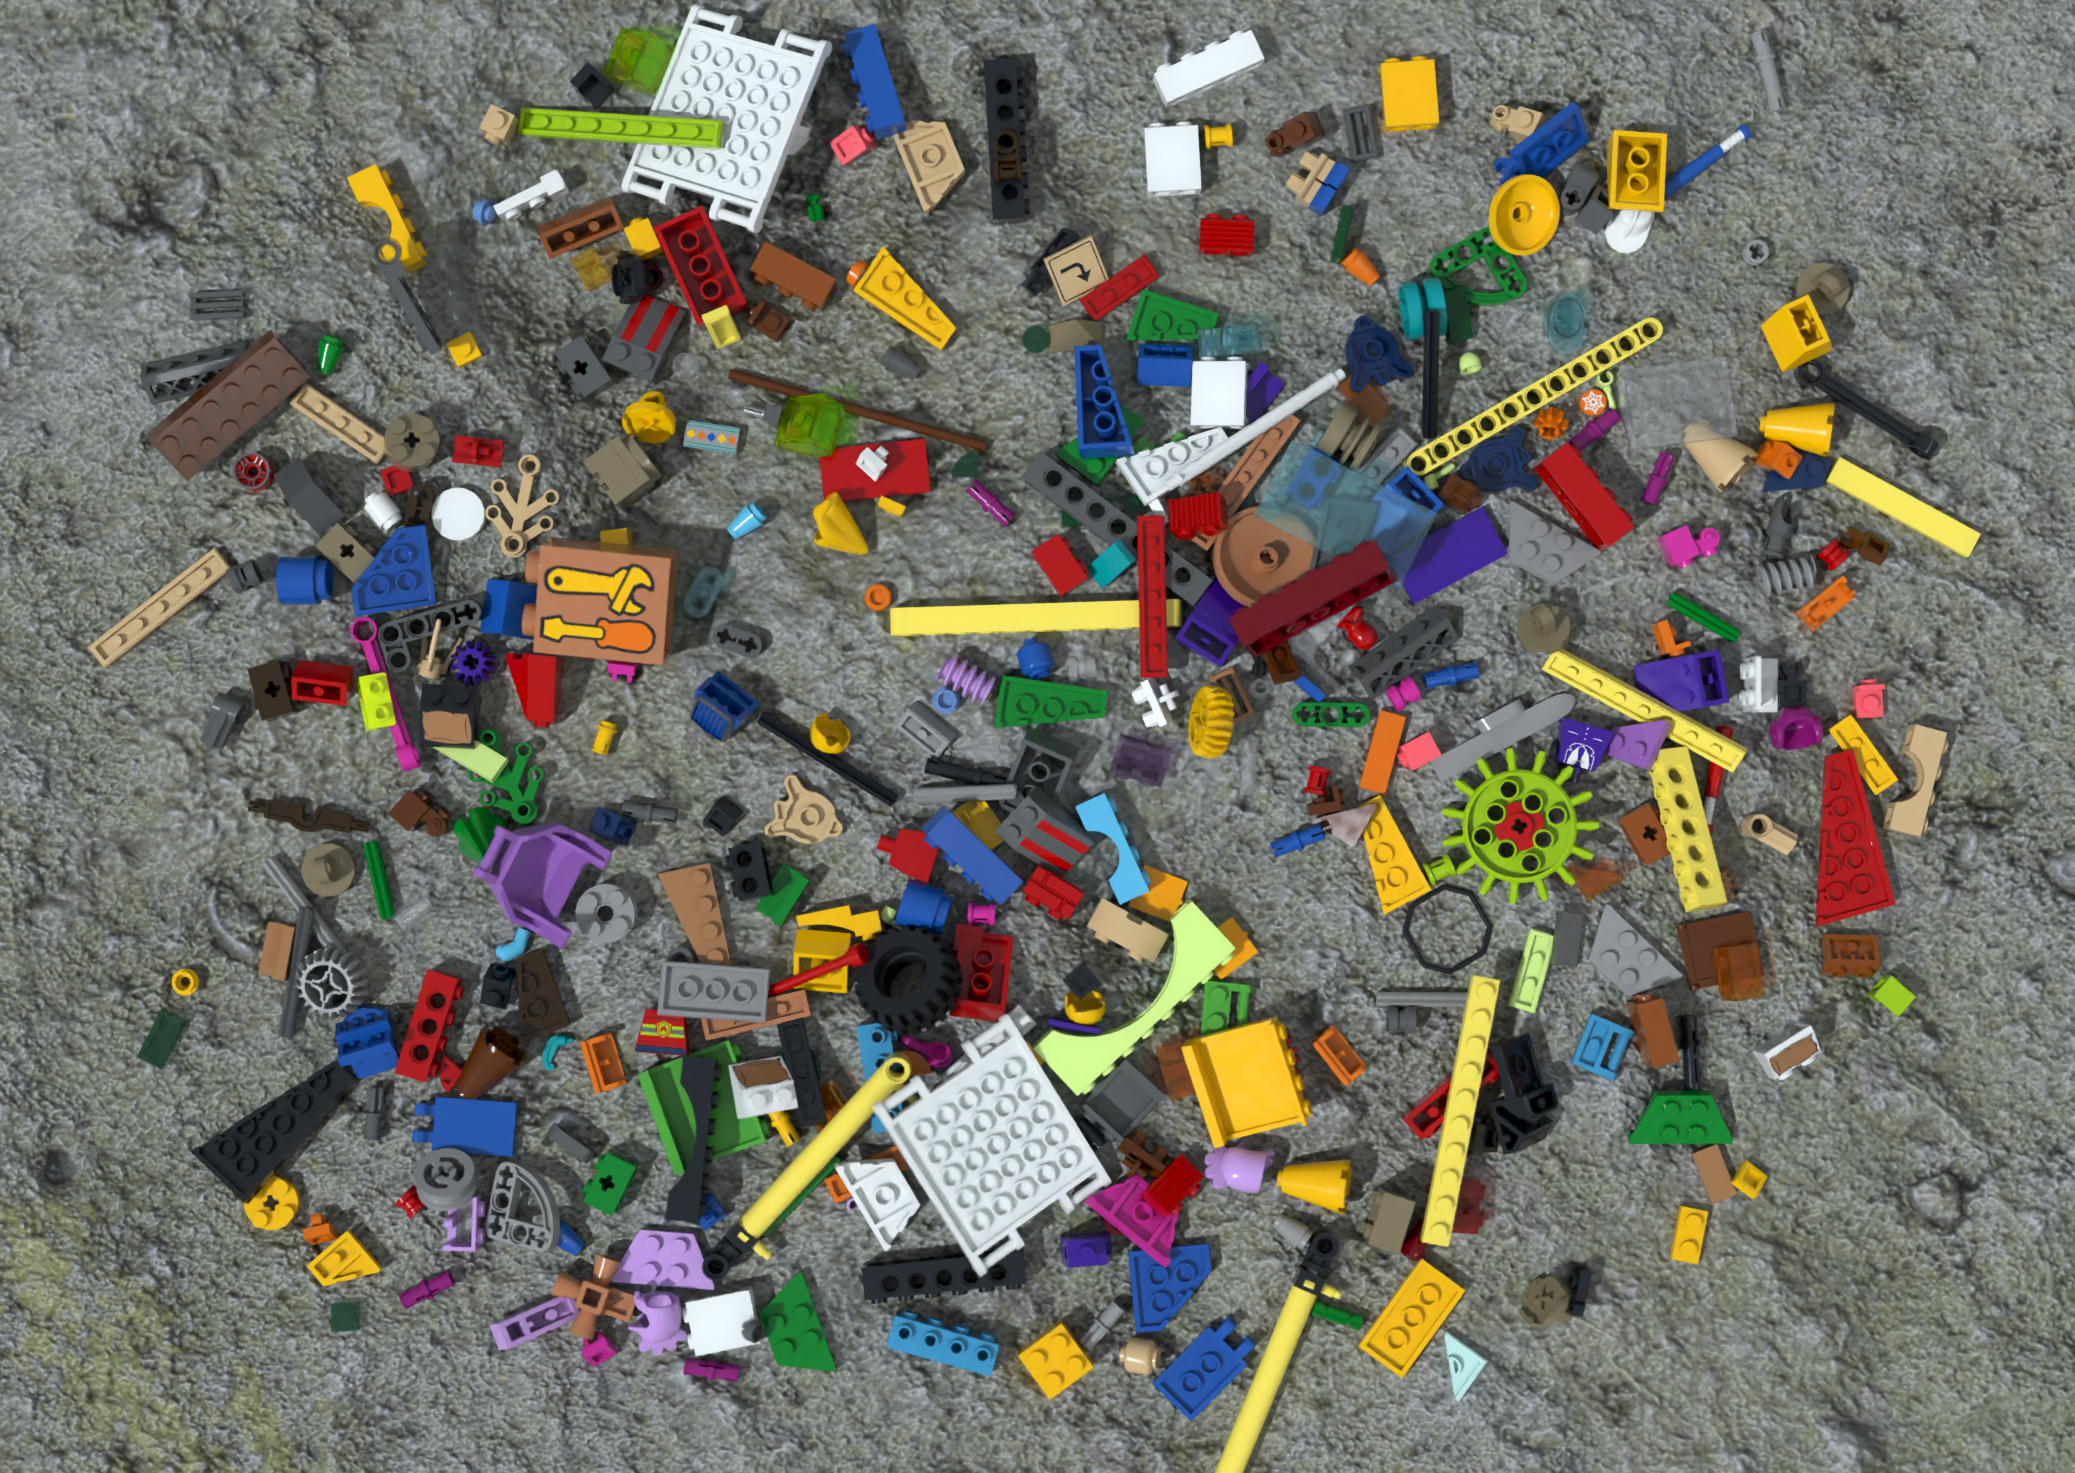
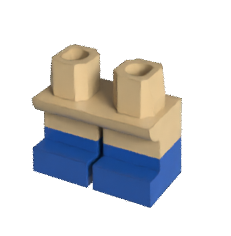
[1286,151,1350,216]

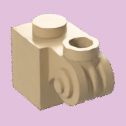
[1490,105,1548,143]

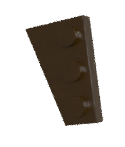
[517,949,571,1044]

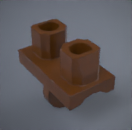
[1116,1130,1168,1178]

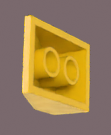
[1606,130,1667,213]

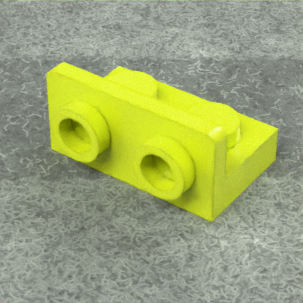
[355,672,396,733]

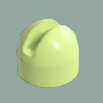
[1459,352,1482,374]

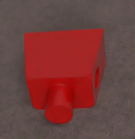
[877,829,940,884]

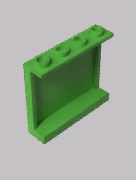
[638,1038,771,1176]

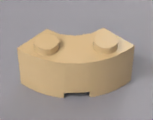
[1087,898,1169,963]

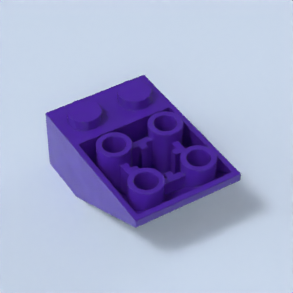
[1174,576,1244,669]
[1633,650,1729,712]

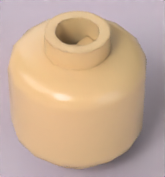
[1120,1337,1161,1375]

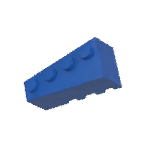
[1074,344,1135,459]

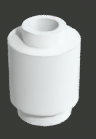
[364,491,403,532]

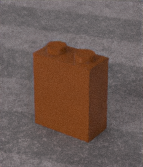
[1626,992,1680,1068]

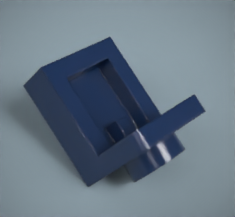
[588,806,637,846]

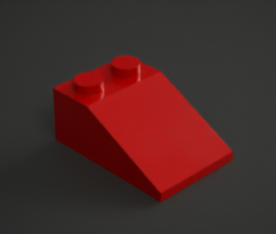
[949,931,1013,1022]

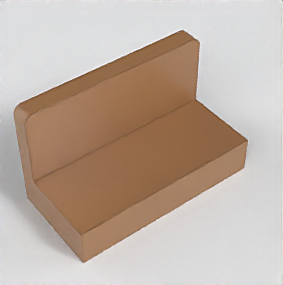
[259,922,296,981]

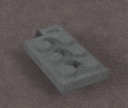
[373,237,443,356]

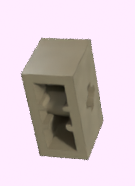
[315,523,378,583]

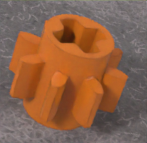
[1534,406,1569,441]

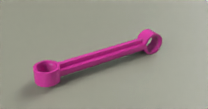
[350,617,421,772]

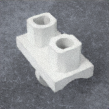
[1132,678,1180,728]

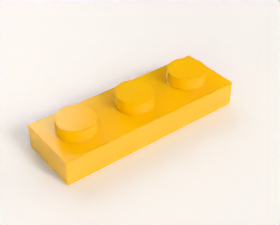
[1827,714,1898,795]

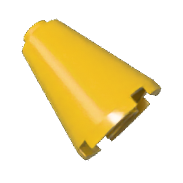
[1759,403,1835,457]
[1277,1159,1352,1214]

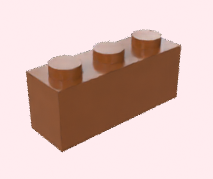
[537,196,624,259]
[750,241,838,312]

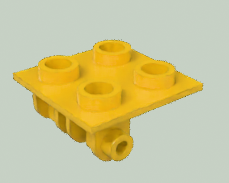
[952,800,1004,850]

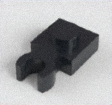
[1778,662,1807,708]
[1569,1266,1592,1317]

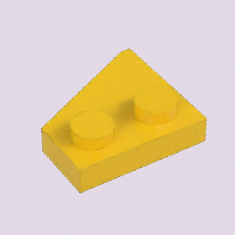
[306,1229,383,1287]

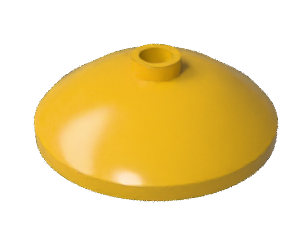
[1488,174,1560,256]

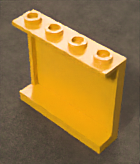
[1181,1016,1312,1148]

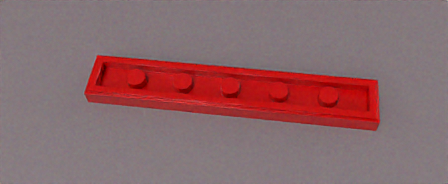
[1137,515,1168,678]

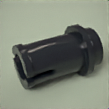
[1077,1117,1107,1151]

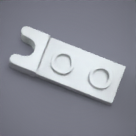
[493,169,570,221]

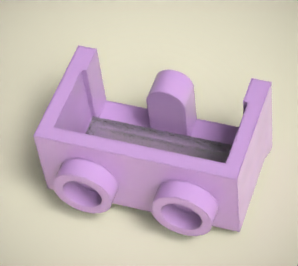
[443,1194,486,1251]

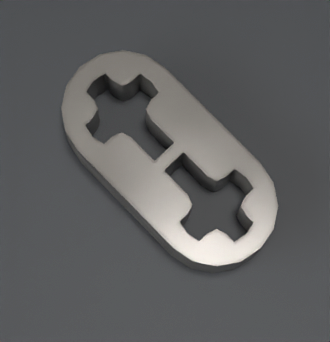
[1475,698,1526,734]

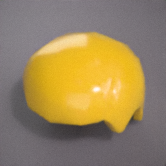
[810,713,851,754]
[1065,990,1105,1025]

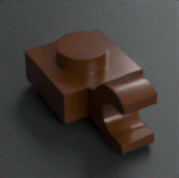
[1839,526,1890,566]

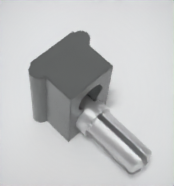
[744,404,784,429]

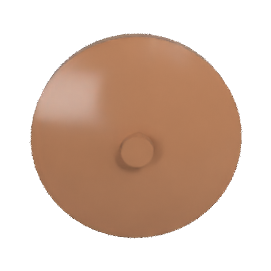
[1213,506,1316,607]

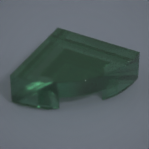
[951,450,978,478]

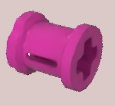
[967,901,995,926]

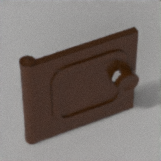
[1676,911,1765,991]

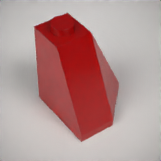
[506,653,564,728]

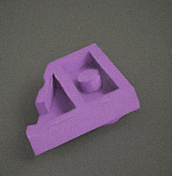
[1604,720,1671,772]

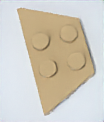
[892,120,965,215]

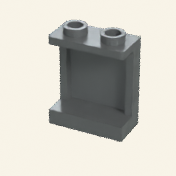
[1082,1057,1165,1143]

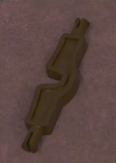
[248,800,370,833]

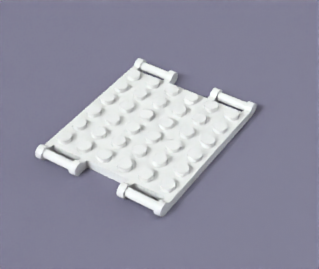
[621,4,832,233]
[872,1014,1112,1277]

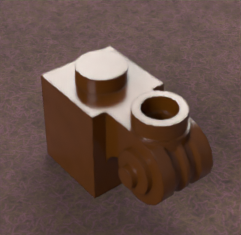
[1265,112,1327,157]
[1436,473,1483,515]
[388,789,452,837]

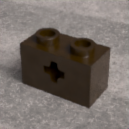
[247,660,301,722]

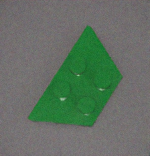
[1627,1091,1733,1144]
[759,1271,837,1372]

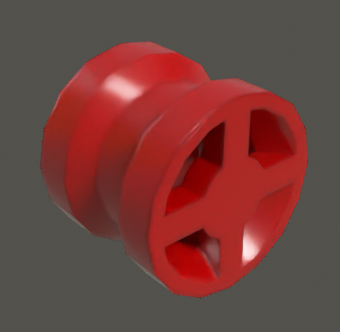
[1816,538,1850,572]
[395,1185,425,1219]

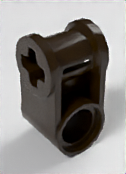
[993,129,1022,183]

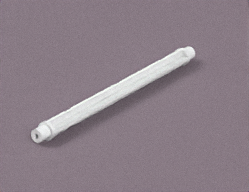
[1165,368,1346,490]

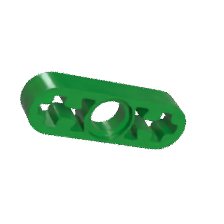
[1291,702,1370,728]

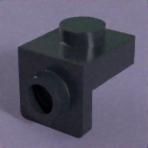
[480,963,516,1010]

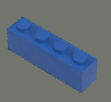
[842,24,908,140]
[921,805,1023,905]

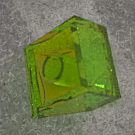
[602,28,675,96]
[773,393,846,458]

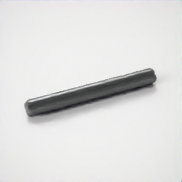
[278,906,315,1038]

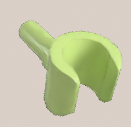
[1595,371,1616,409]
[1422,463,1455,491]
[880,905,902,931]

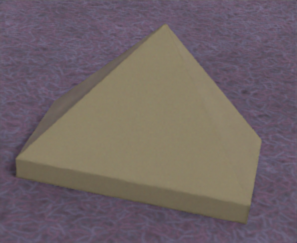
[1048,319,1103,353]

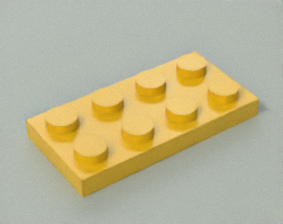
[1357,1258,1465,1378]

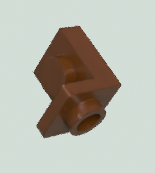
[747,300,791,343]
[1306,784,1345,816]

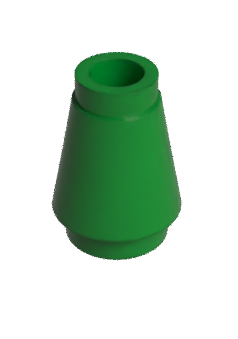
[316,334,345,375]

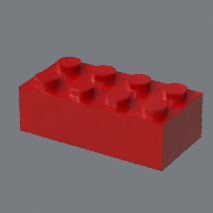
[653,205,749,330]
[1533,442,1634,551]

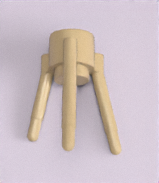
[418,619,463,680]

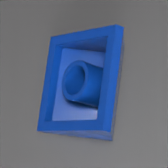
[480,579,537,640]

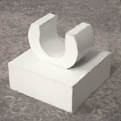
[856,446,889,482]
[1144,496,1169,526]

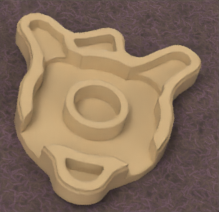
[764,774,843,844]

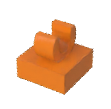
[303,1213,338,1245]

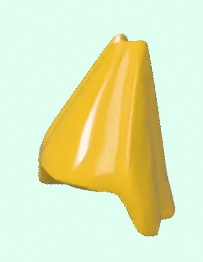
[813,492,869,555]

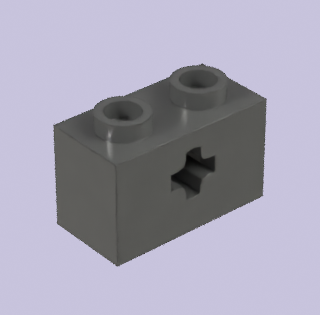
[555,335,615,401]

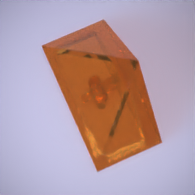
[1566,866,1624,902]

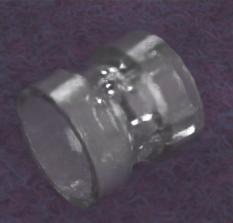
[672,352,702,383]
[1067,654,1097,683]

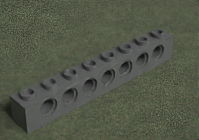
[1021,451,1213,608]

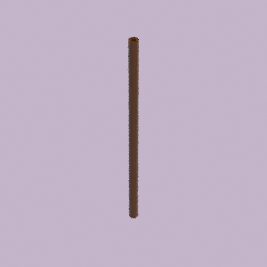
[728,369,987,452]

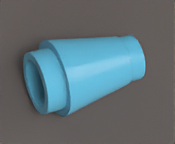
[727,502,767,540]

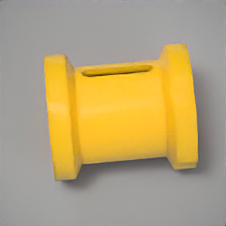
[1204,124,1233,150]

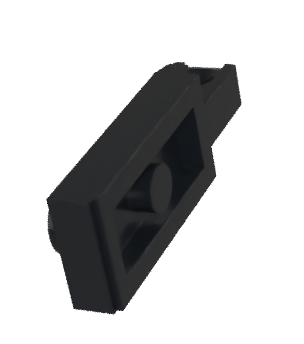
[1021,228,1080,296]

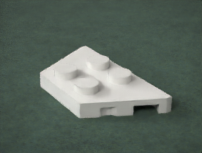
[834,1158,920,1252]

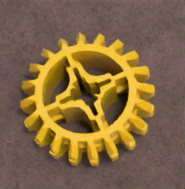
[1187,686,1235,759]

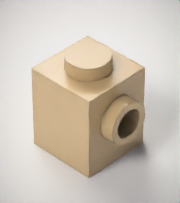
[479,104,519,146]

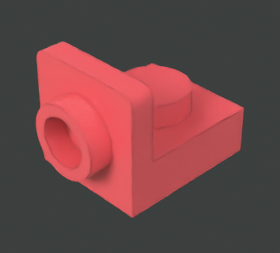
[830,125,877,166]
[1852,679,1886,719]

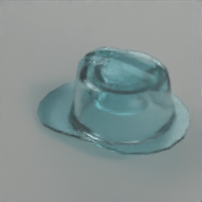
[1543,291,1587,355]

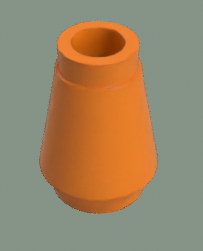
[1341,247,1380,286]

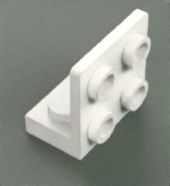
[1739,656,1778,713]

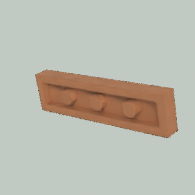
[701,989,812,1041]

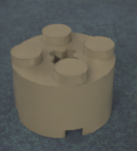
[384,413,439,472]

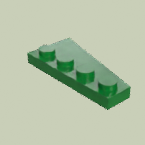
[994,675,1108,728]

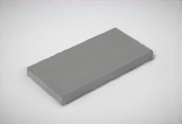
[657,961,770,1024]

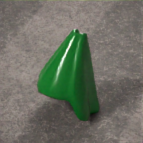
[453,807,507,863]

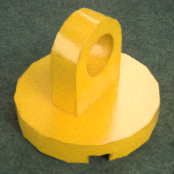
[622,391,676,444]

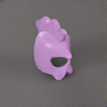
[1204,1141,1275,1193]
[628,1291,687,1356]

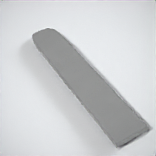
[1430,694,1576,782]

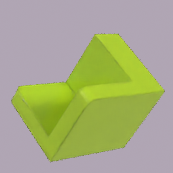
[1866,974,1916,1016]

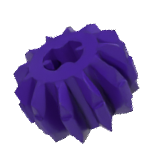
[450,640,496,686]

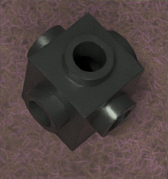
[1467,1116,1499,1156]

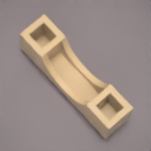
[1882,724,1948,837]

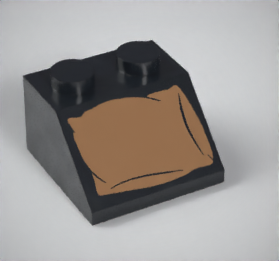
[419,684,481,749]

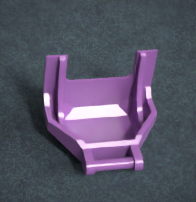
[472,822,613,950]

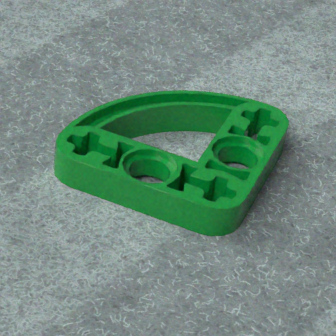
[1429,227,1527,306]

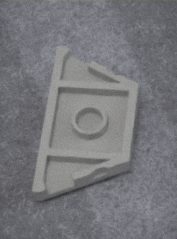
[1507,500,1601,586]
[1587,903,1683,997]

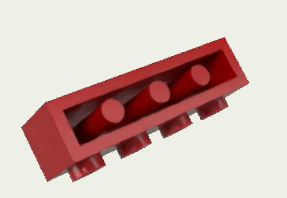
[1400,1051,1499,1140]

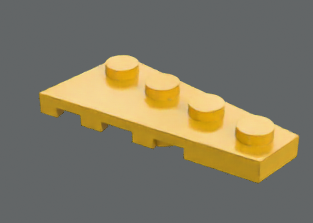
[853,247,957,352]
[1356,795,1432,915]

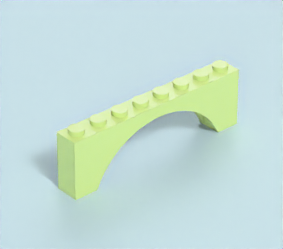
[1032,899,1236,1096]

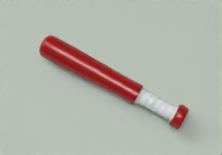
[1704,725,1733,832]

